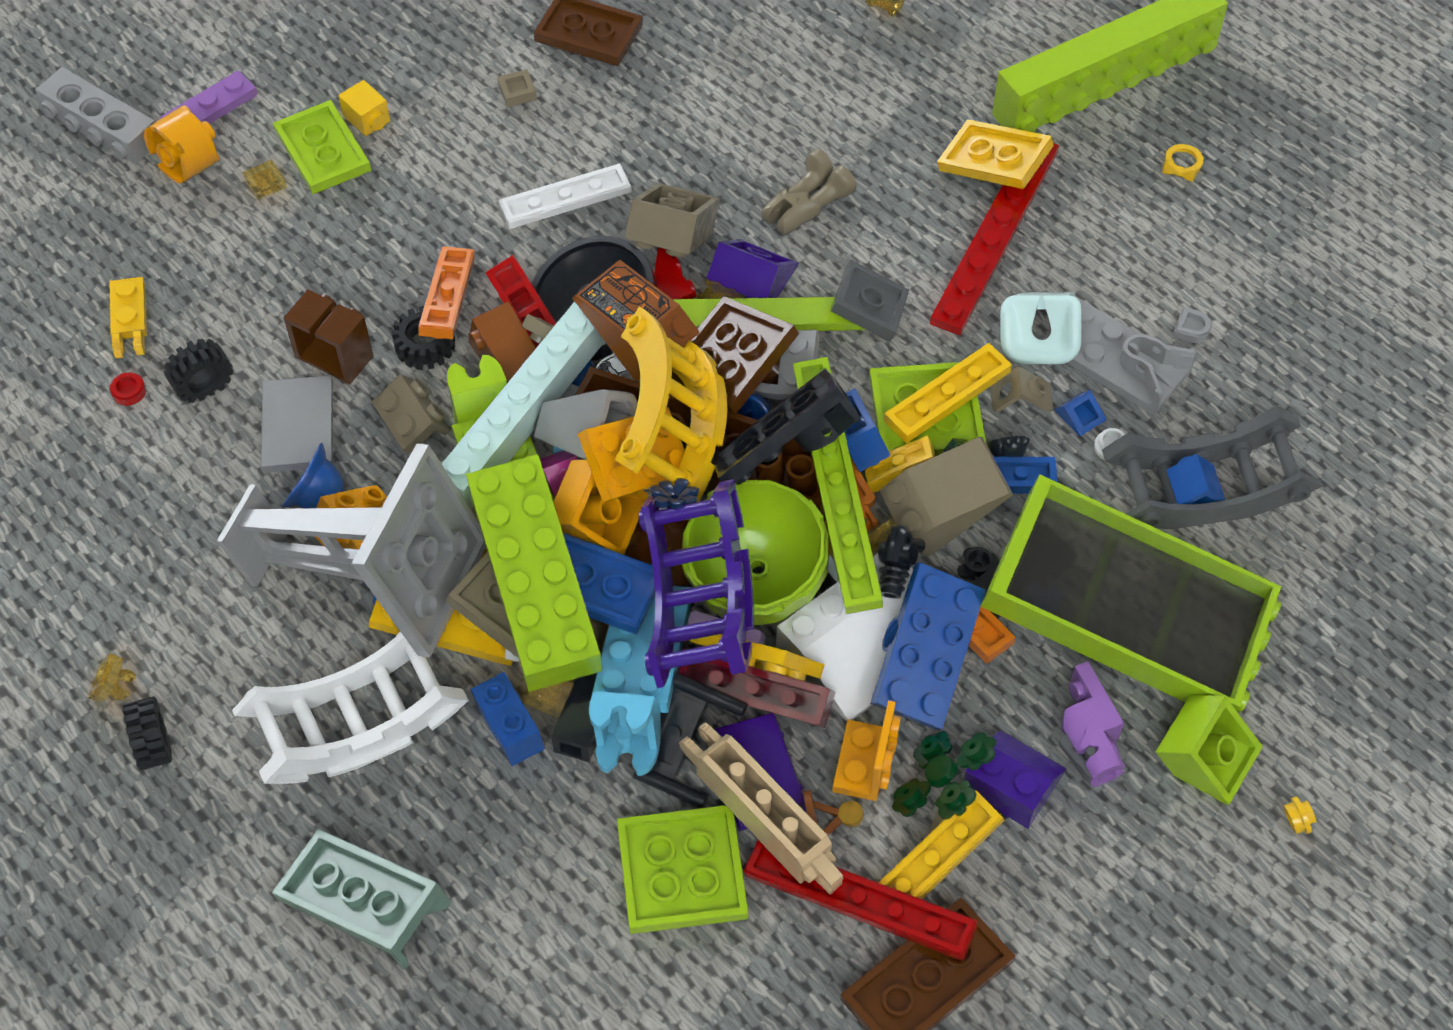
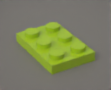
[273,100,371,195]

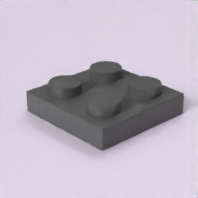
[831,260,909,341]

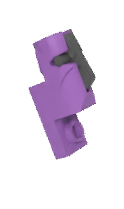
[1059,661,1126,787]

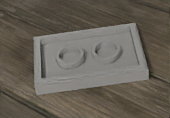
[261,376,333,473]

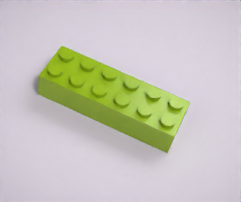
[466,454,602,692]

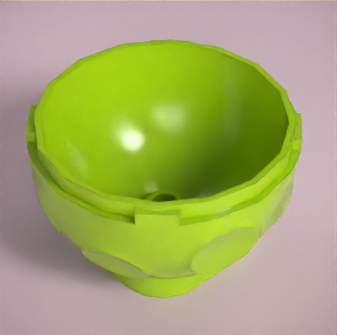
[682,480,829,625]

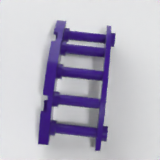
[639,479,754,688]

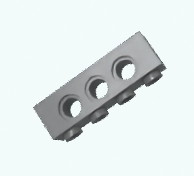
[35,67,155,164]

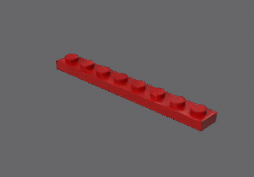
[930,143,1059,336]

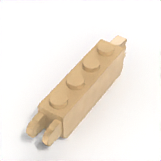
[679,722,843,894]

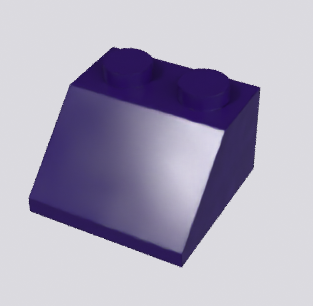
[706,239,799,298]
[963,730,1067,829]

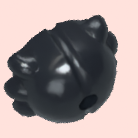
[987,436,1029,457]

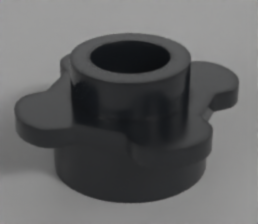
[957,547,998,579]

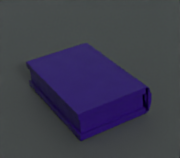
[714,713,806,831]

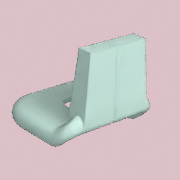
[1000,292,1081,365]

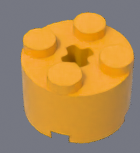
[144,105,219,183]

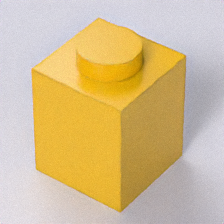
[338,79,390,137]

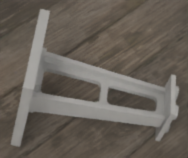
[216,444,486,657]

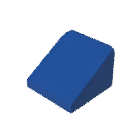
[1054,390,1107,437]

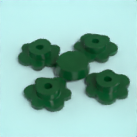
[892,731,997,820]

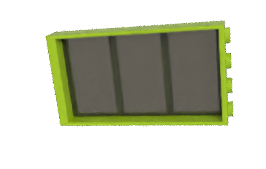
[981,475,1282,713]

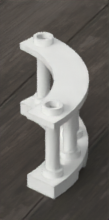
[232,632,469,784]

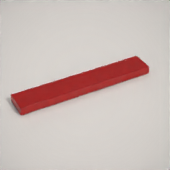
[743,840,978,961]

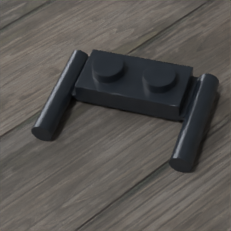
[633,673,748,808]

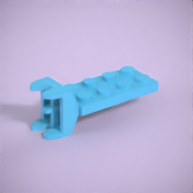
[589,586,692,776]

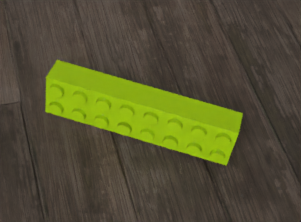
[992,0,1228,132]

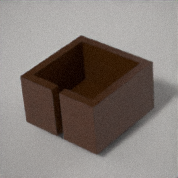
[283,289,374,384]

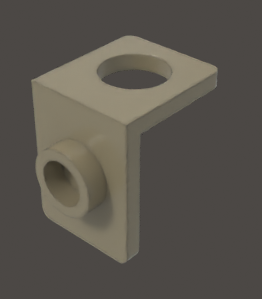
[990,366,1053,412]

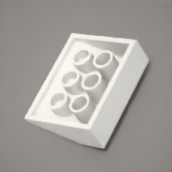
[776,553,913,721]

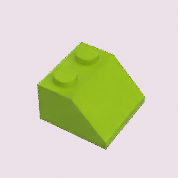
[1156,695,1263,805]

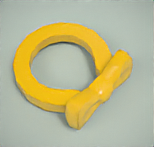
[1162,144,1204,182]

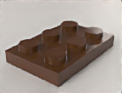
[534,0,643,66]

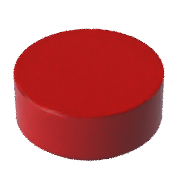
[109,372,146,406]

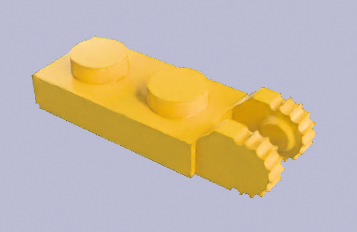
[109,277,147,359]

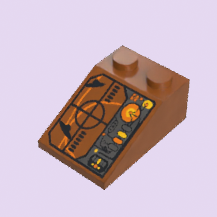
[572,260,700,381]

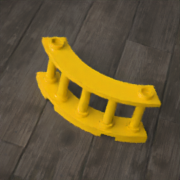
[615,307,727,502]

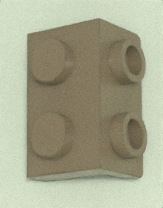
[371,374,451,453]

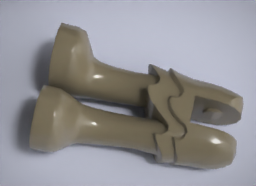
[762,148,857,235]

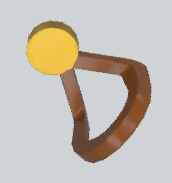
[803,790,864,836]

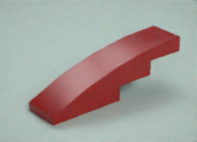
[485,255,556,348]

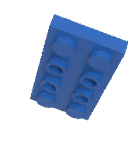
[870,562,986,730]

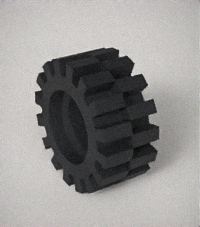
[392,306,455,370]
[164,339,233,403]
[122,696,172,771]

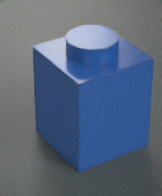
[1166,454,1225,504]

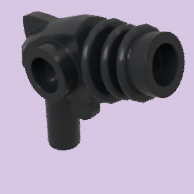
[878,524,926,599]

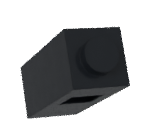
[551,673,597,762]

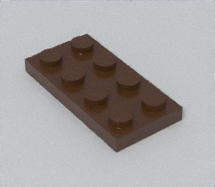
[840,897,1016,1030]

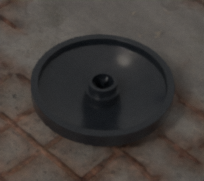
[532,236,658,361]

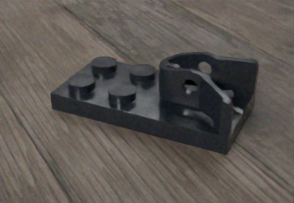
[712,368,860,485]

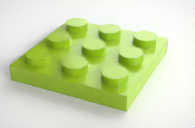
[869,362,987,456]
[617,805,748,934]

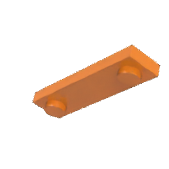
[418,246,475,339]

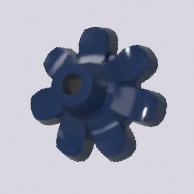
[650,478,699,510]

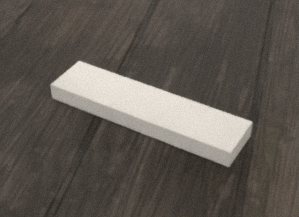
[499,163,631,229]

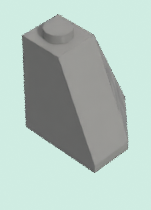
[534,389,638,460]

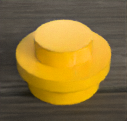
[1283,796,1316,835]

